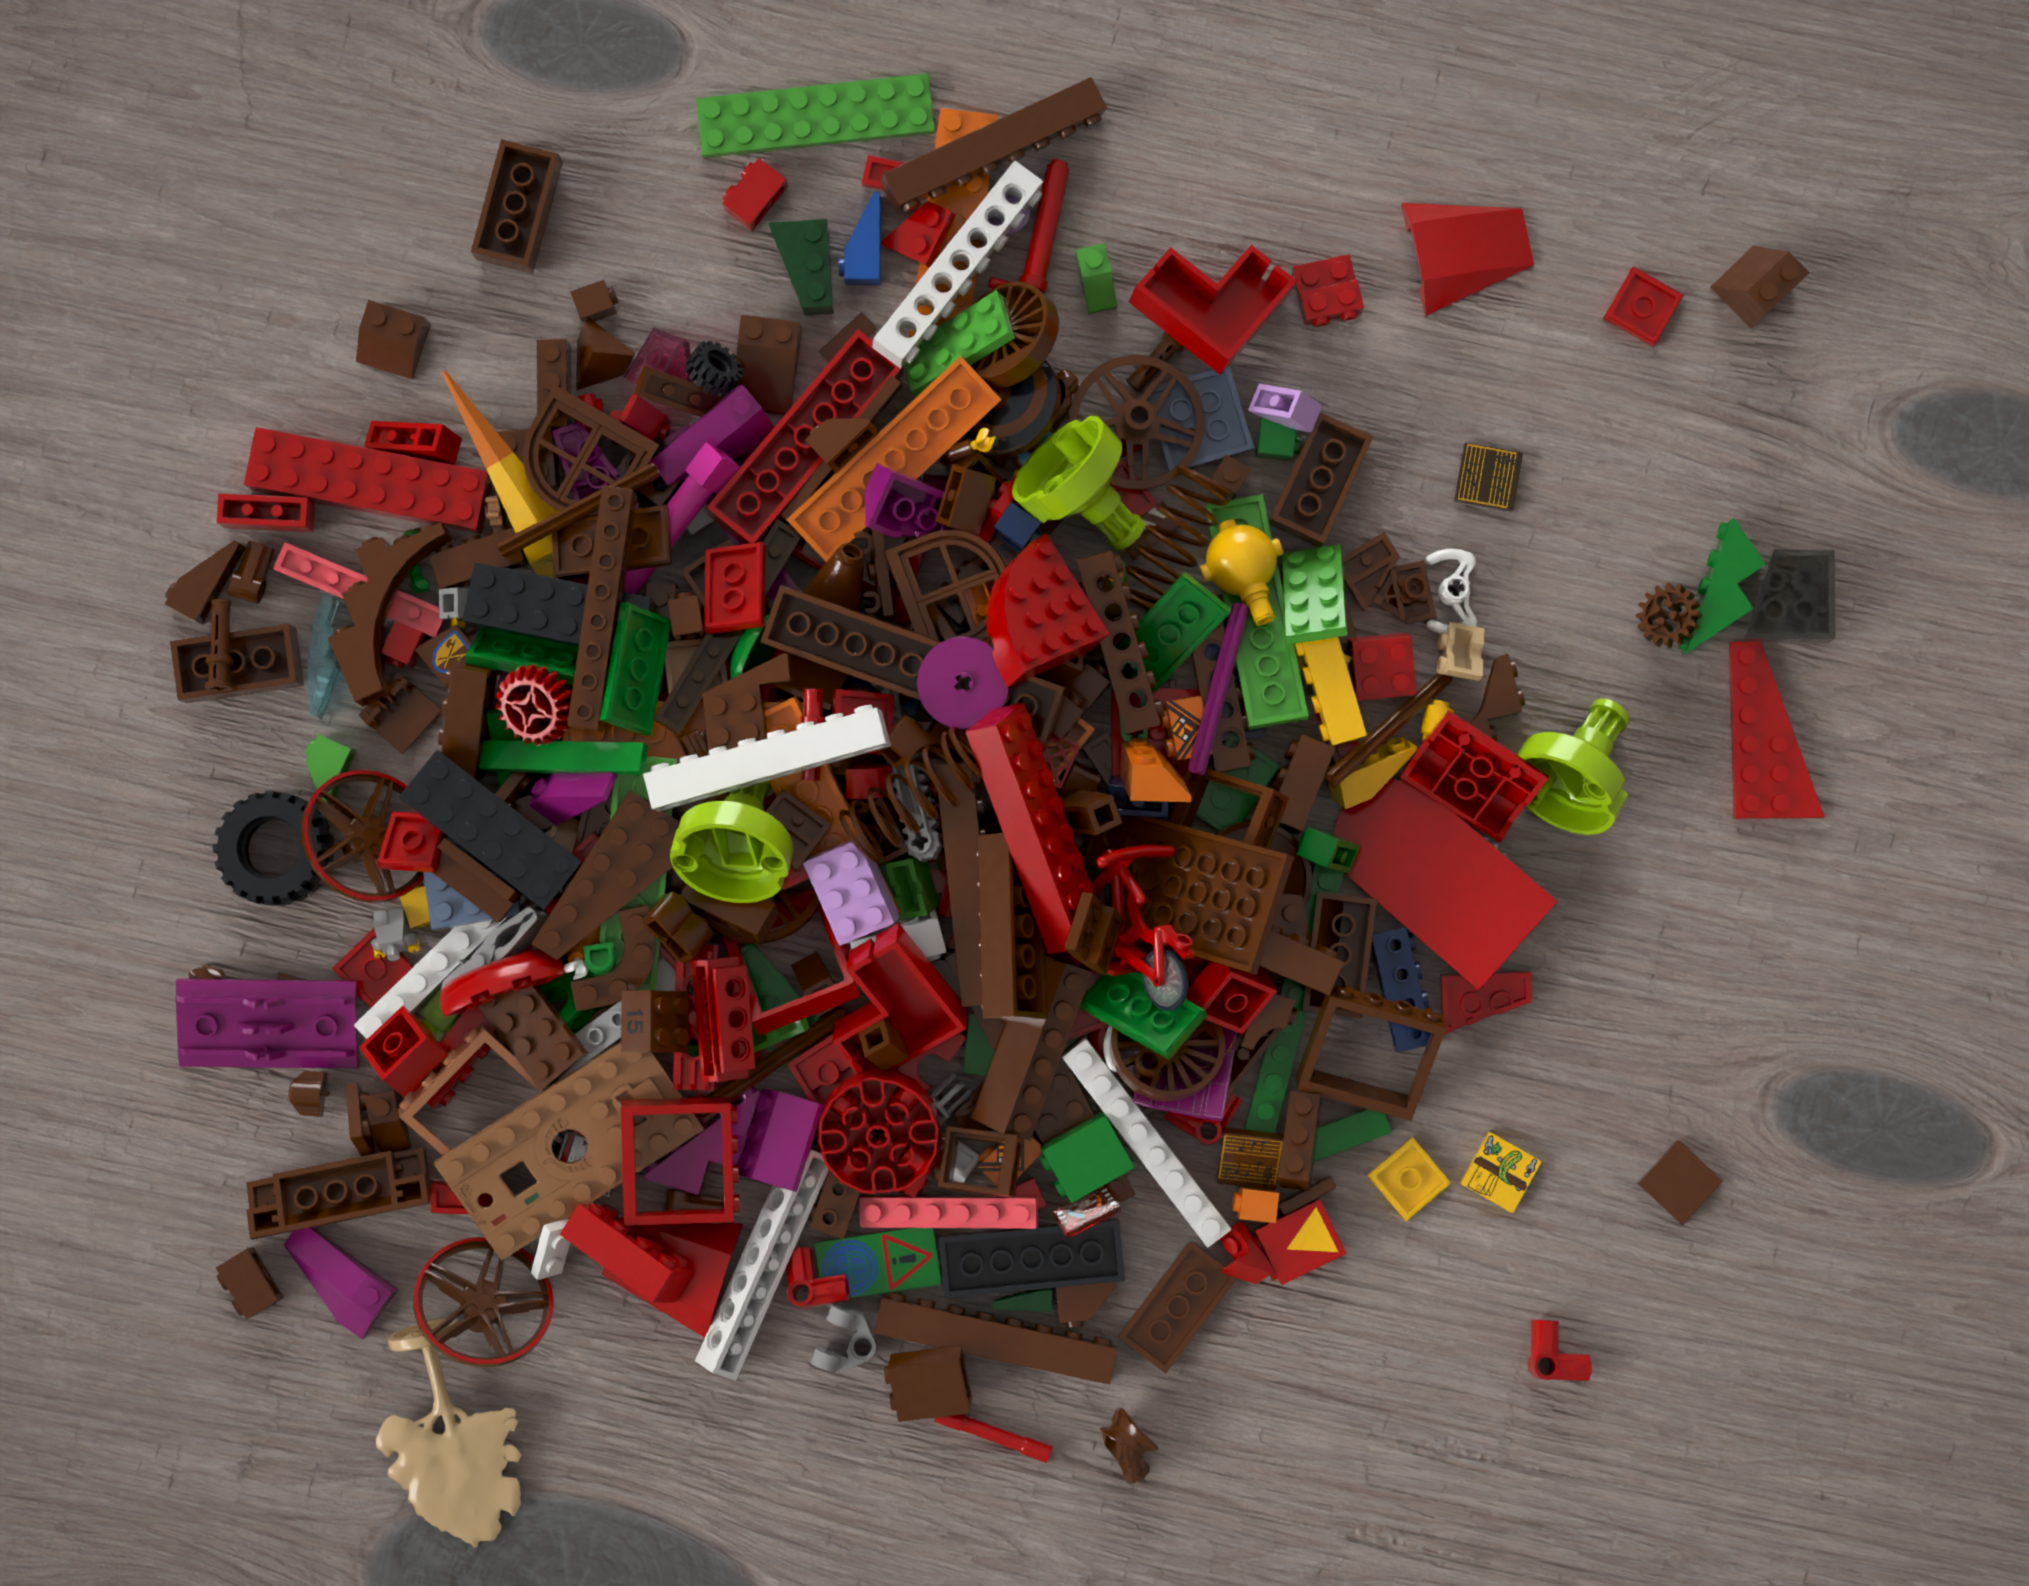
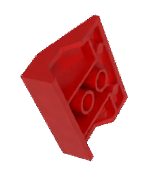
[1400,710,1549,843]

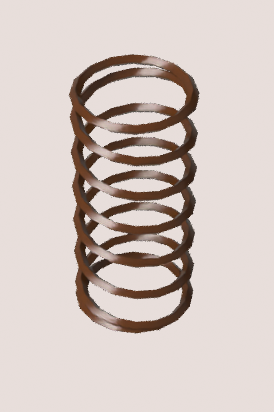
[1124,465,1233,610]
[839,727,983,863]

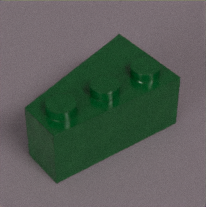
[768,219,834,315]

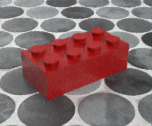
[559,1203,694,1303]

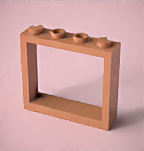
[398,1023,542,1155]

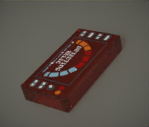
[1053,1184,1121,1238]

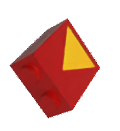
[1253,1198,1347,1285]

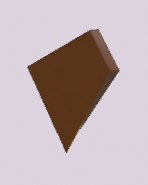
[576,318,635,391]

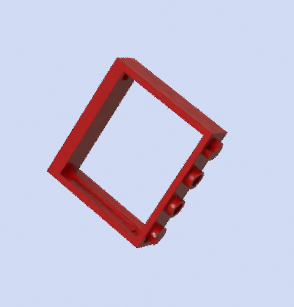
[722,888,861,1036]
[621,1097,740,1226]

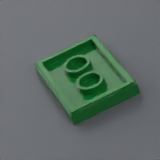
[1196,733,1281,831]

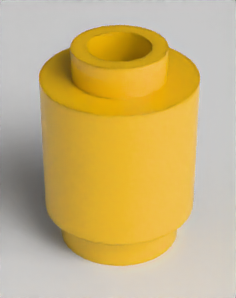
[1420,700,1455,741]

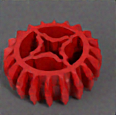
[495,664,572,746]

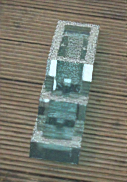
[308,593,341,719]

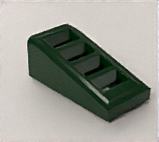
[992,1288,1053,1312]

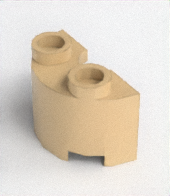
[1436,622,1484,681]

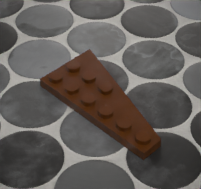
[531,790,680,960]

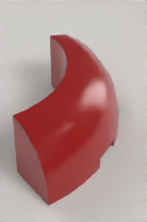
[440,949,566,1017]

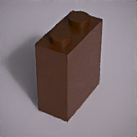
[884,1345,972,1422]

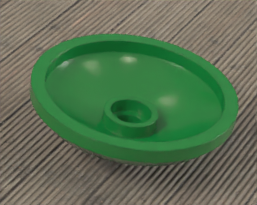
[730,614,774,679]

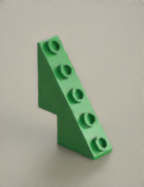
[1678,518,1766,655]

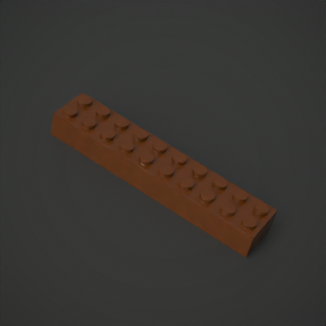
[761,585,1068,745]

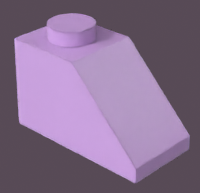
[1248,383,1323,432]

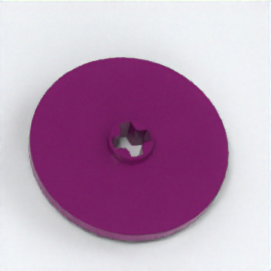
[917,637,1009,729]

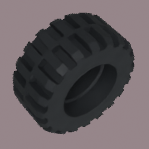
[213,791,334,906]

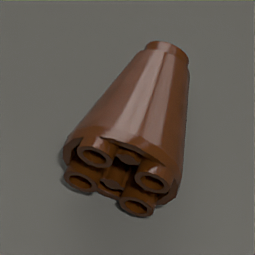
[804,543,864,612]

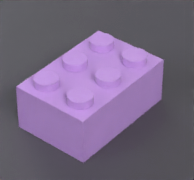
[803,837,900,946]

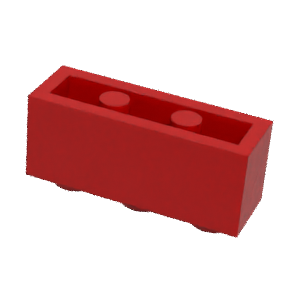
[216,493,315,532]

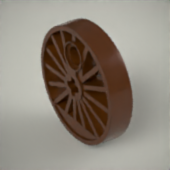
[971,282,1059,389]
[1110,987,1225,1102]

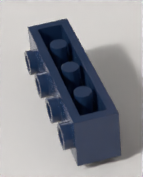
[1371,928,1431,1052]

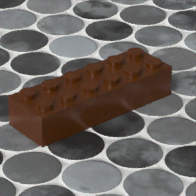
[977,833,1047,1021]

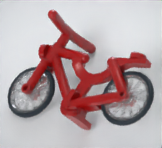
[1084,845,1195,1011]

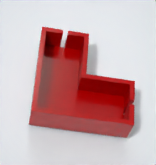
[1128,245,1297,375]
[832,923,968,1073]

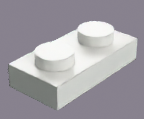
[531,1219,570,1280]

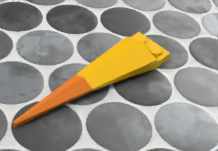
[442,370,559,578]

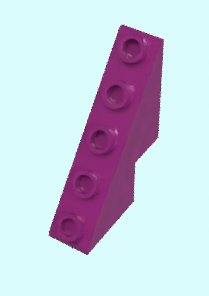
[644,1086,762,1195]

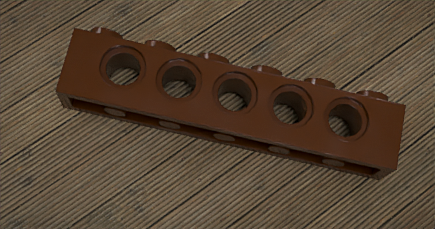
[1077,549,1165,734]
[1191,590,1255,773]

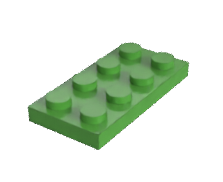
[904,290,1015,397]
[1282,544,1348,645]

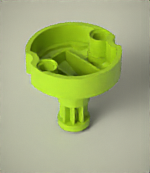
[1012,416,1145,551]
[1517,698,1630,835]
[670,781,794,903]

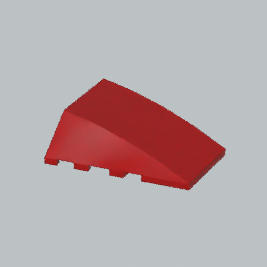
[1401,203,1534,317]
[602,1217,743,1338]

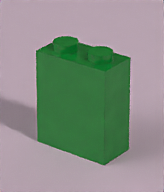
[1039,1111,1135,1203]

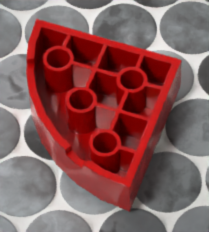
[986,533,1110,688]

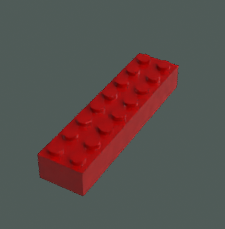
[706,329,904,544]
[243,427,492,534]
[965,702,1094,954]

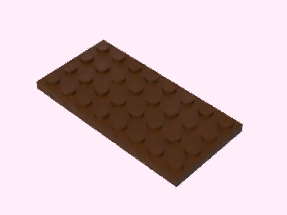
[1081,815,1294,975]

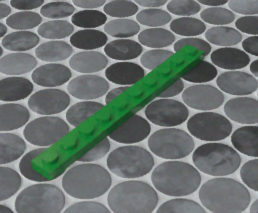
[1244,863,1344,1133]

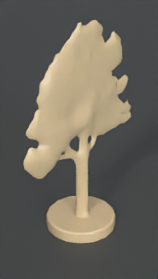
[375,1317,522,1547]

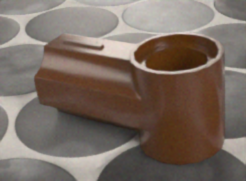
[228,541,275,604]
[664,1189,724,1225]

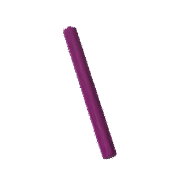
[1188,603,1249,776]

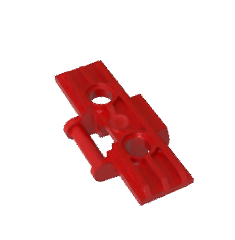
[673,945,719,1091]

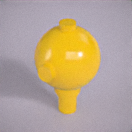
[1199,519,1283,626]

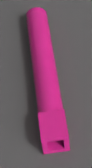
[624,442,740,595]

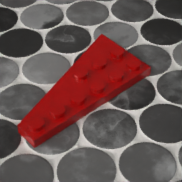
[1729,642,1825,819]

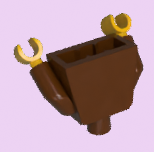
[939,428,1020,503]

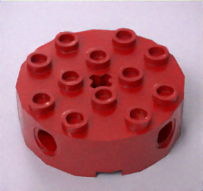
[818,1069,940,1194]

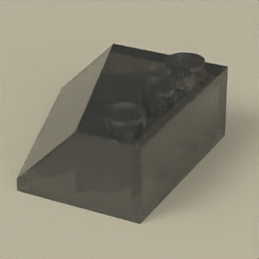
[1744,550,1835,642]

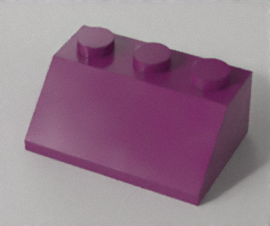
[738,1088,824,1192]

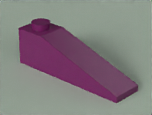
[649,385,774,485]
[552,422,639,509]
[865,463,978,538]
[283,1228,399,1339]

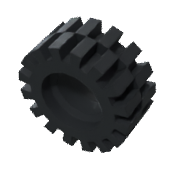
[685,341,743,397]

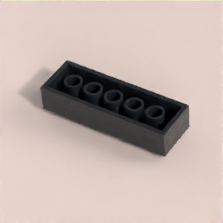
[462,562,655,648]
[399,750,582,911]
[939,1218,1125,1299]

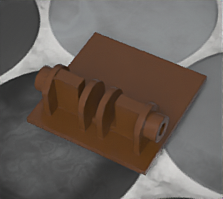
[359,671,441,754]

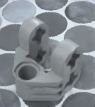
[810,1303,877,1372]

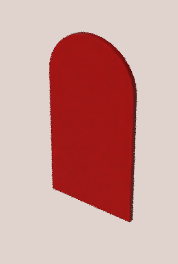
[1334,779,1558,990]

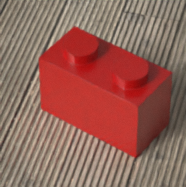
[722,158,788,231]

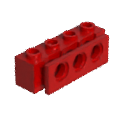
[691,957,755,1082]

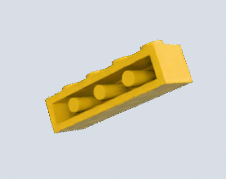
[1294,637,1367,747]

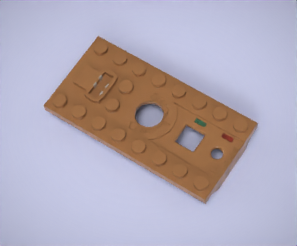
[434,1040,704,1261]

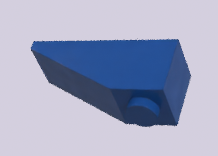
[839,192,881,285]

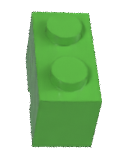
[885,852,939,920]

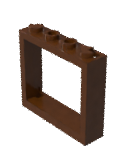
[1167,765,1289,849]
[1296,985,1447,1121]

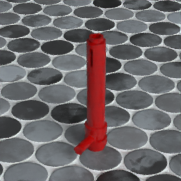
[987,159,1070,294]

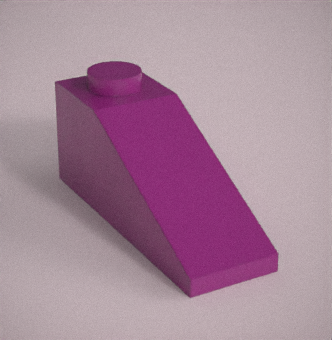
[528,772,617,826]

